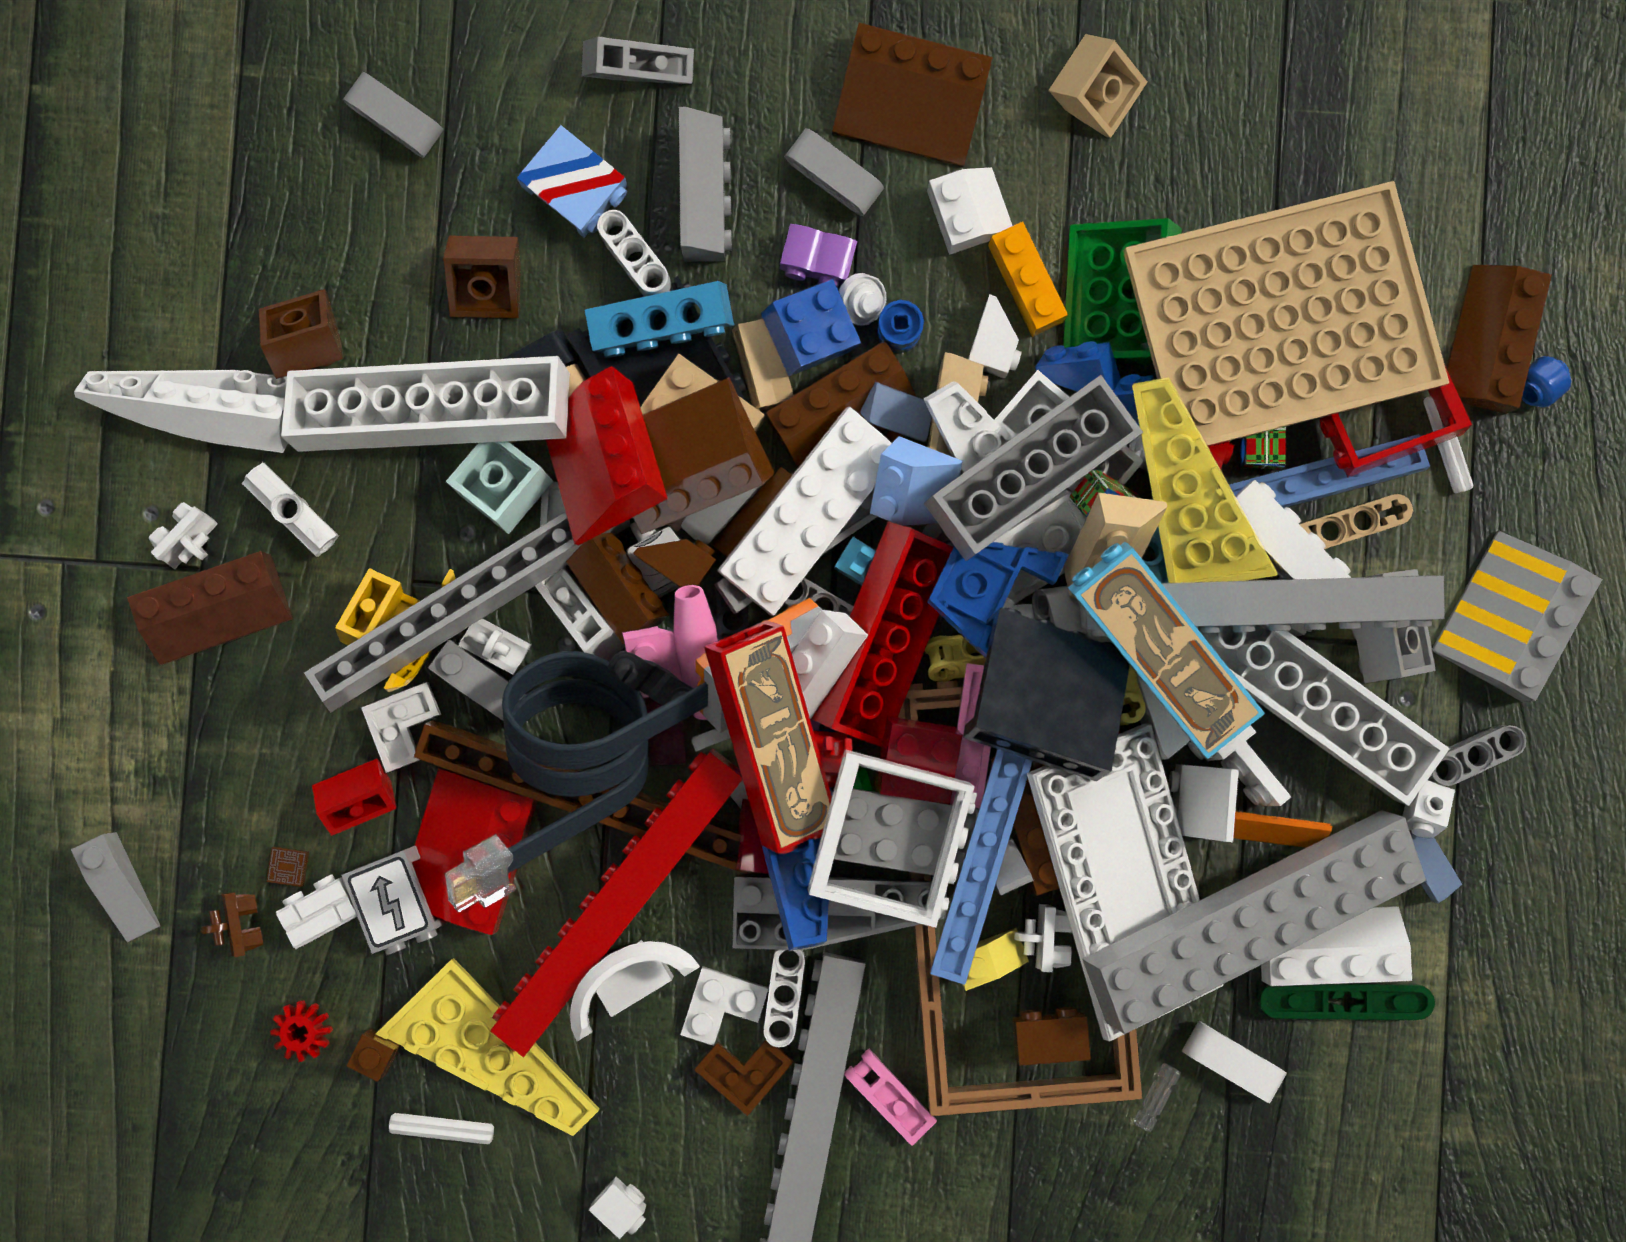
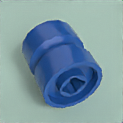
[877,300,924,354]

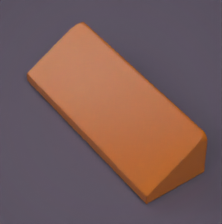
[1233,811,1332,848]

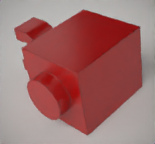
[814,731,852,788]

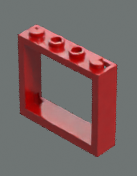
[1319,364,1472,478]

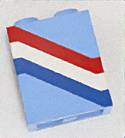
[517,125,628,238]

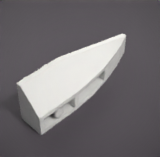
[74,370,288,453]

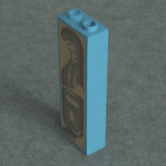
[1068,542,1265,759]

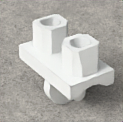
[149,502,218,569]
[458,618,531,675]
[1014,904,1072,972]

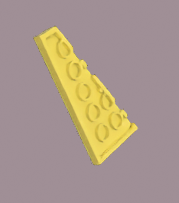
[1132,377,1277,583]
[376,958,600,1136]

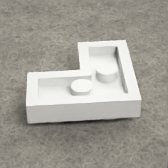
[361,682,441,773]
[681,966,769,1046]

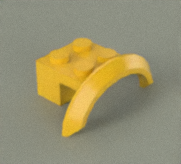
[335,568,455,692]

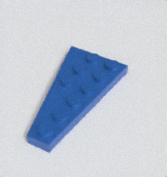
[758,728,836,951]

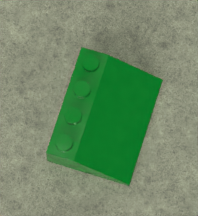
[1063,218,1182,365]

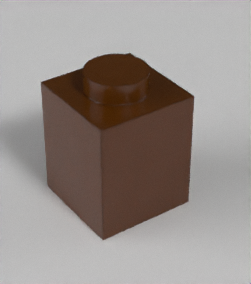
[346,1028,401,1082]

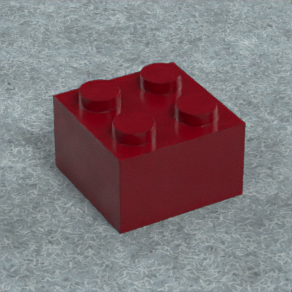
[875,716,963,805]

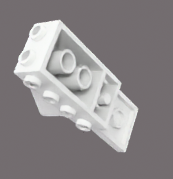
[1136,673,1291,806]

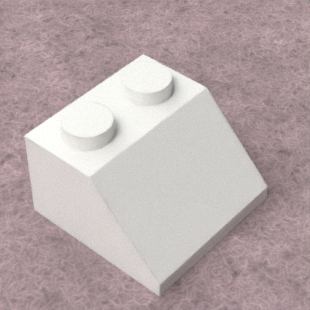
[927,167,1012,255]

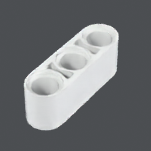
[597,210,673,297]
[764,950,805,1047]
[1182,1021,1287,1103]

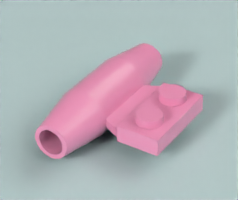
[623,585,718,720]

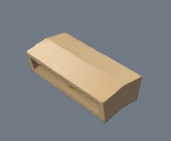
[732,319,794,411]

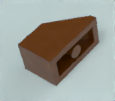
[633,539,717,588]

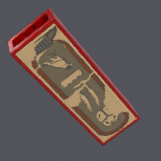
[704,620,832,854]

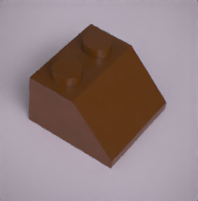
[443,236,521,318]
[259,289,343,379]

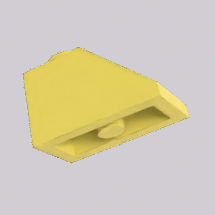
[962,928,1029,991]

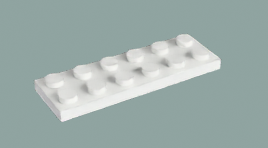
[717,407,892,616]

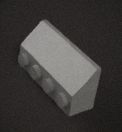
[679,107,732,262]

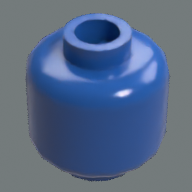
[1522,356,1572,408]

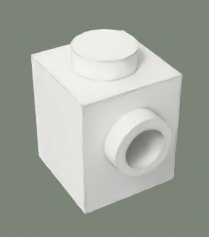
[1403,780,1455,838]
[589,1177,646,1239]

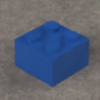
[761,279,861,377]

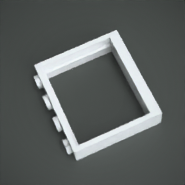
[807,750,977,928]

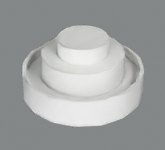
[839,273,886,326]

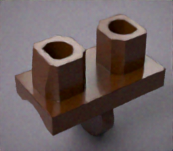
[201,892,263,957]

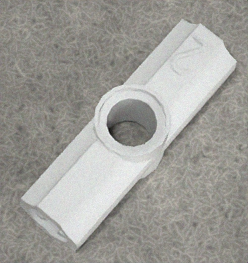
[242,462,339,557]

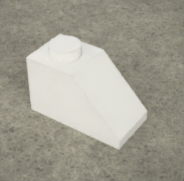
[968,295,1022,378]

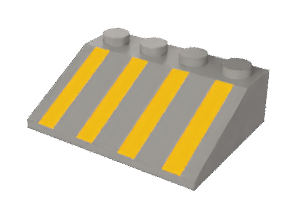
[1432,531,1603,702]

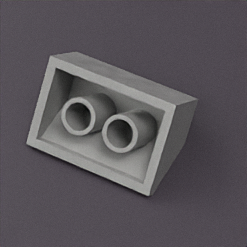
[1352,569,1436,683]

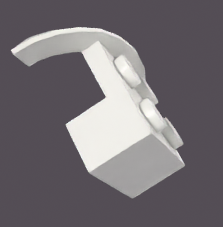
[570,940,700,1041]

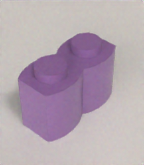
[780,224,857,289]

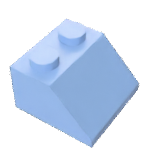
[870,436,963,526]

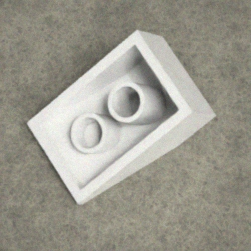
[1169,764,1239,842]

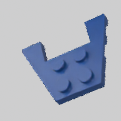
[927,542,1069,658]

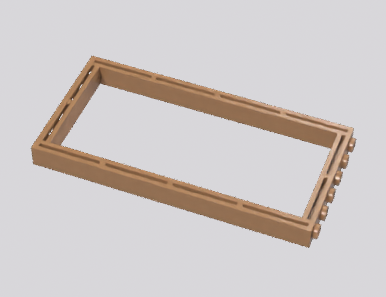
[898,681,1142,1116]

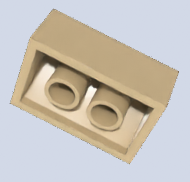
[927,352,988,456]
[1064,493,1167,599]

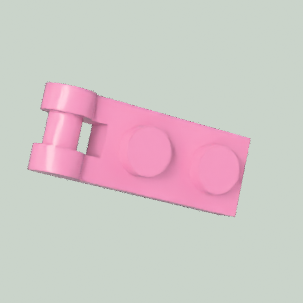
[844,1049,937,1146]

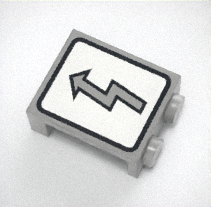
[341,846,446,956]

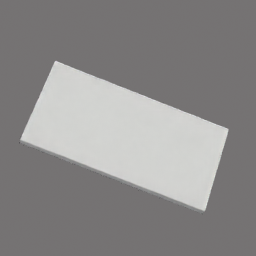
[1027,723,1223,1042]

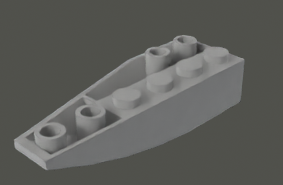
[733,874,947,950]

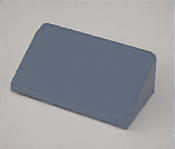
[860,382,932,442]
[1410,832,1462,903]

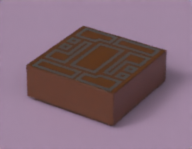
[266,846,309,887]

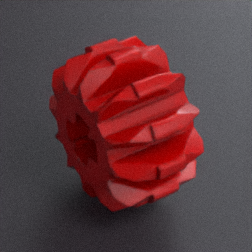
[270,1000,333,1062]

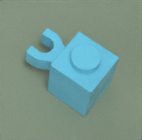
[834,537,876,586]

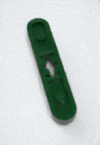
[1257,983,1435,1020]

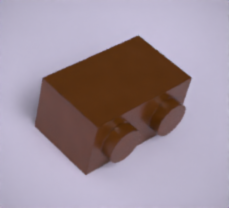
[1012,1007,1091,1066]

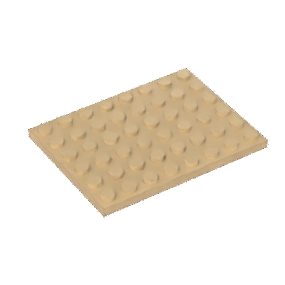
[1123,181,1449,446]

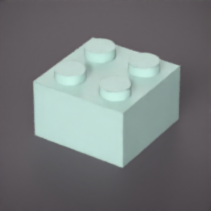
[446,441,553,534]

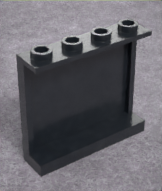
[568,276,747,407]
[963,608,1130,782]

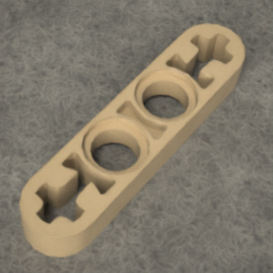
[1299,494,1413,549]

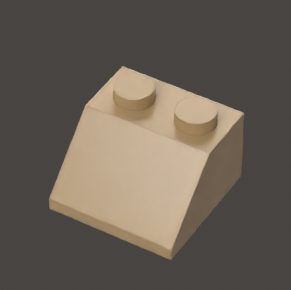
[1048,34,1147,138]

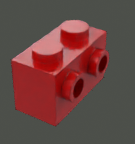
[312,758,397,836]

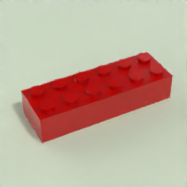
[811,521,953,747]

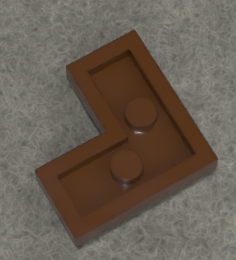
[694,1039,793,1116]

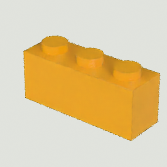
[988,221,1068,337]

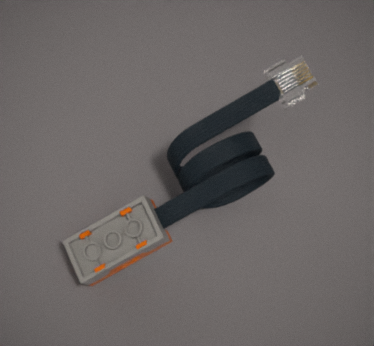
[445,598,822,913]

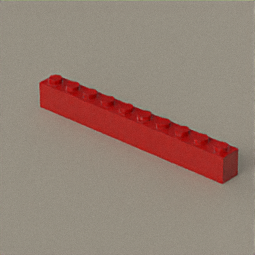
[490,748,743,1058]

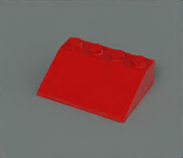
[546,366,668,546]
[411,768,538,935]

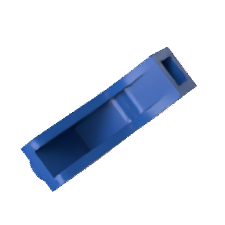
[1035,341,1154,427]

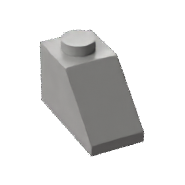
[994,837,1034,895]

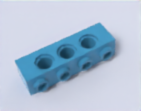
[585,281,734,358]

